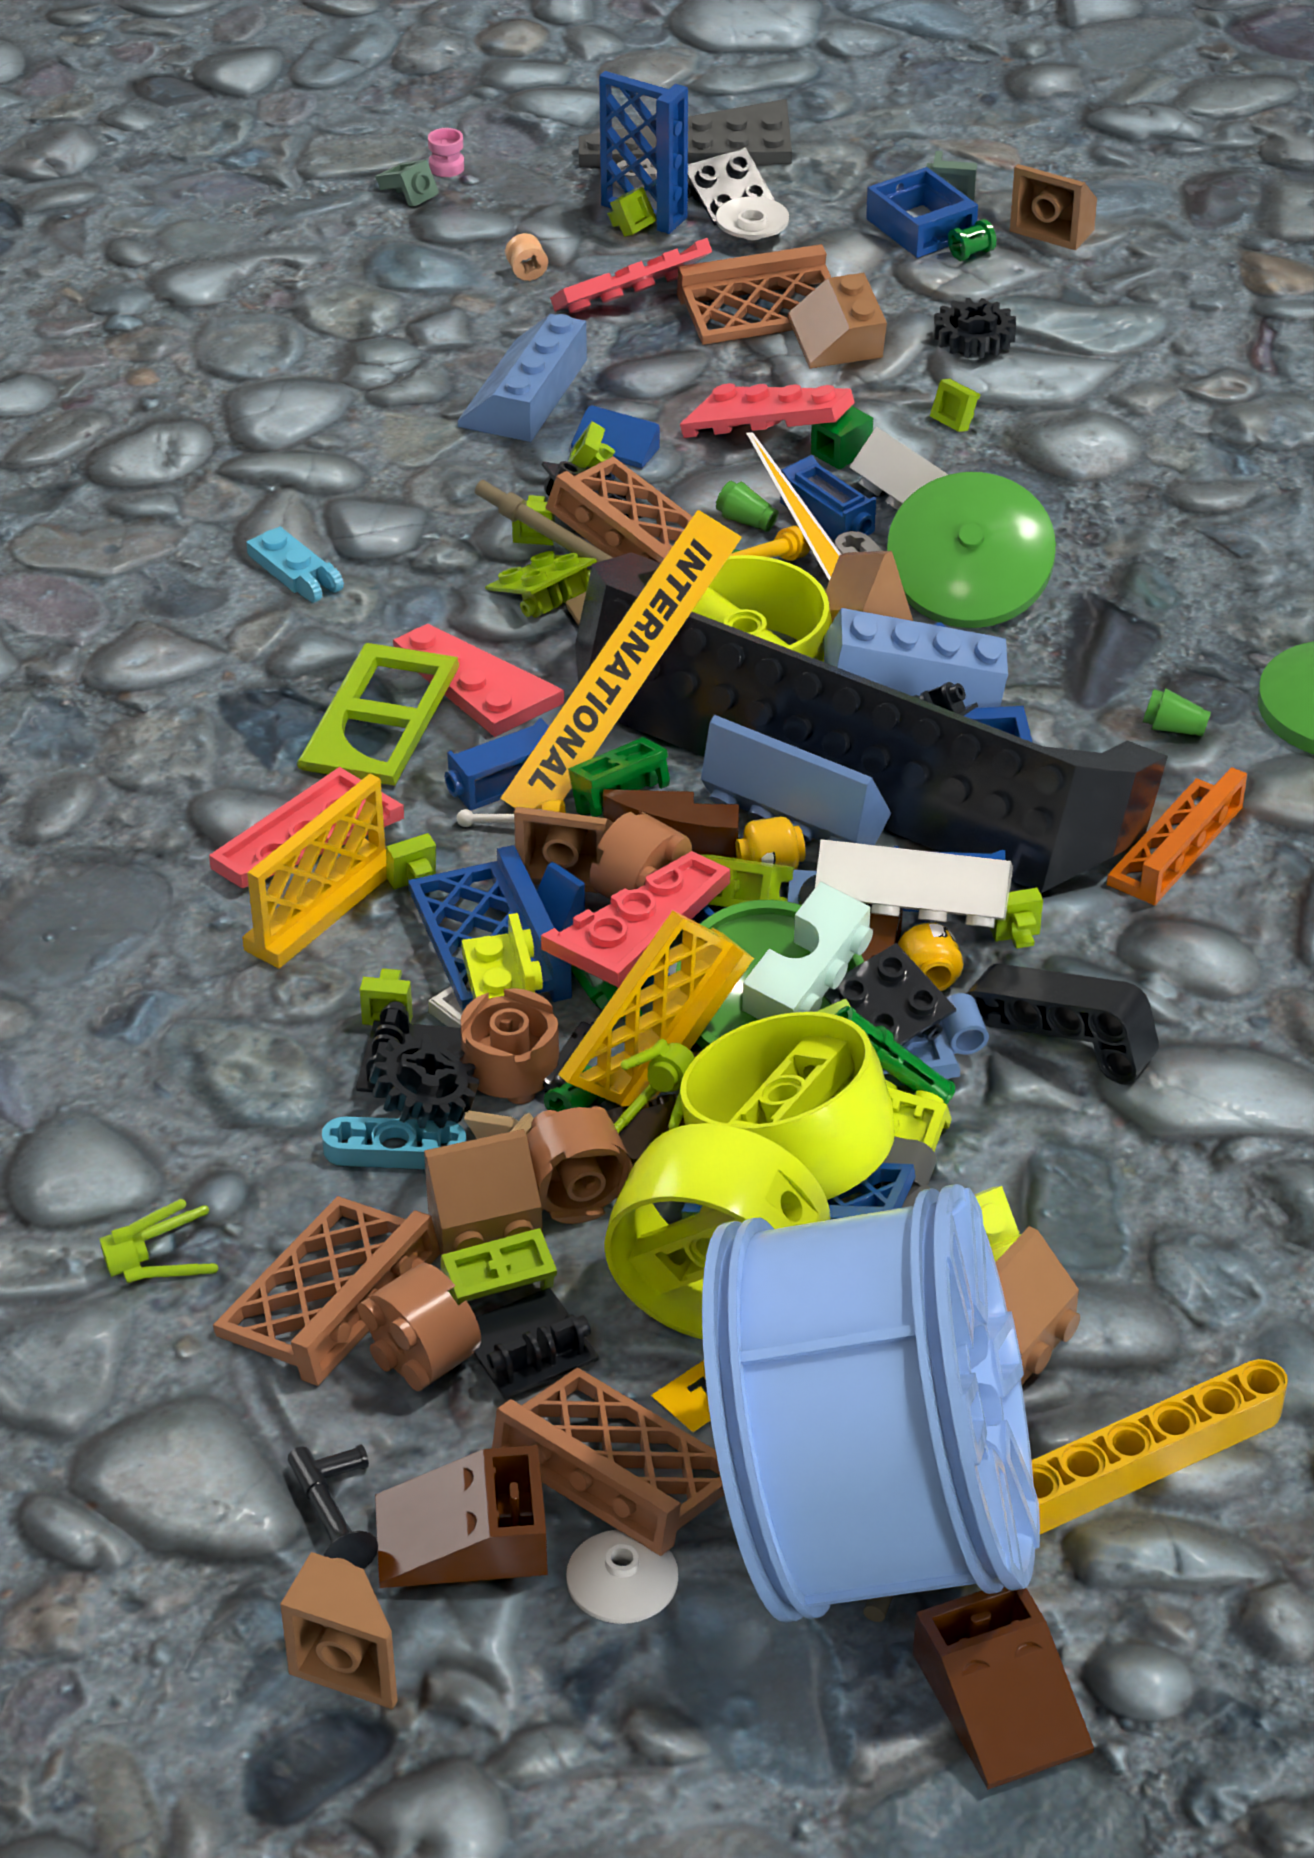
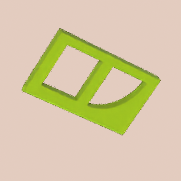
[297,643,459,786]

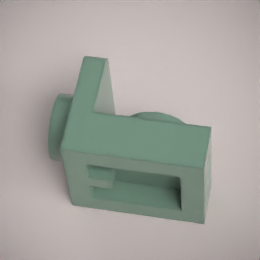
[926,151,977,201]
[375,159,439,207]

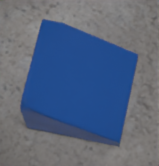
[537,862,585,932]

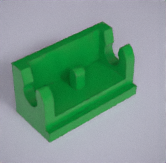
[568,737,670,817]

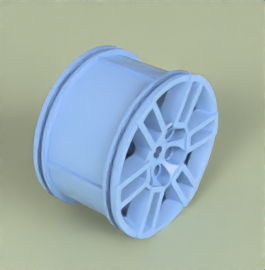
[702,1184,1040,1622]

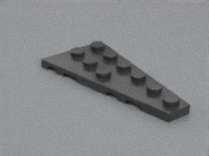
[579,99,792,167]

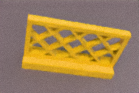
[242,774,387,969]
[558,911,754,1109]

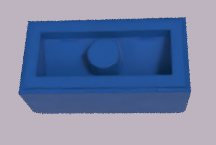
[571,405,660,468]

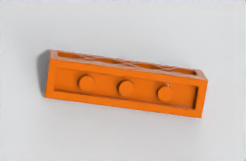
[1107,767,1247,906]

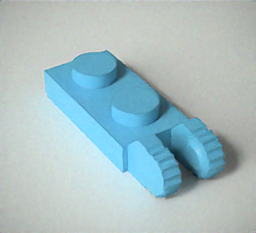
[246,526,344,603]

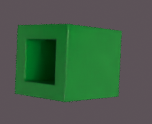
[811,406,874,470]

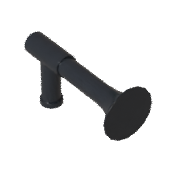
[287,1444,379,1569]

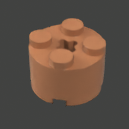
[590,811,692,900]
[460,988,559,1104]
[527,1106,633,1224]
[357,1263,481,1391]

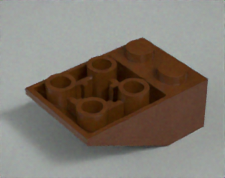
[375,1445,548,1588]
[913,1586,1094,1790]

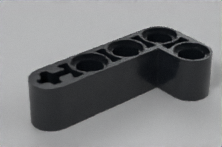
[966,964,1159,1085]

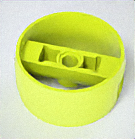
[692,555,832,662]
[680,1012,895,1200]
[604,1123,830,1340]

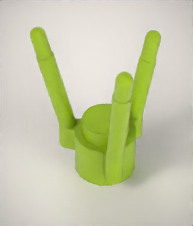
[614,1039,695,1134]
[99,1199,219,1284]

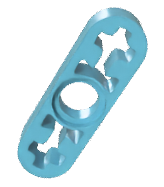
[322,1116,466,1169]

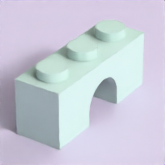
[742,881,873,1019]

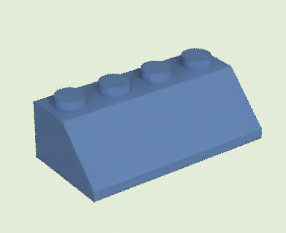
[458,314,587,442]
[823,608,1008,708]
[701,715,891,845]

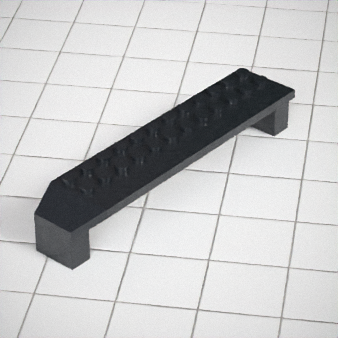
[575,552,1168,893]

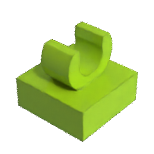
[607,186,657,237]
[929,379,980,432]
[568,421,615,469]
[512,495,555,546]
[386,833,436,890]
[990,888,1043,949]
[359,968,413,1025]

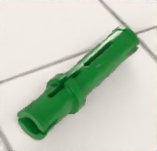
[835,1006,955,1104]

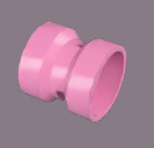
[428,128,464,177]

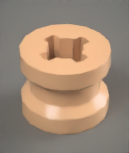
[505,233,548,281]

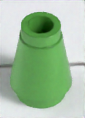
[716,481,779,532]
[1143,688,1211,737]

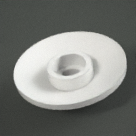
[716,197,789,241]
[566,1530,678,1624]

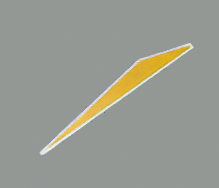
[746,432,842,581]

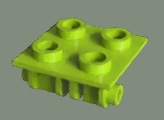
[485,551,597,618]

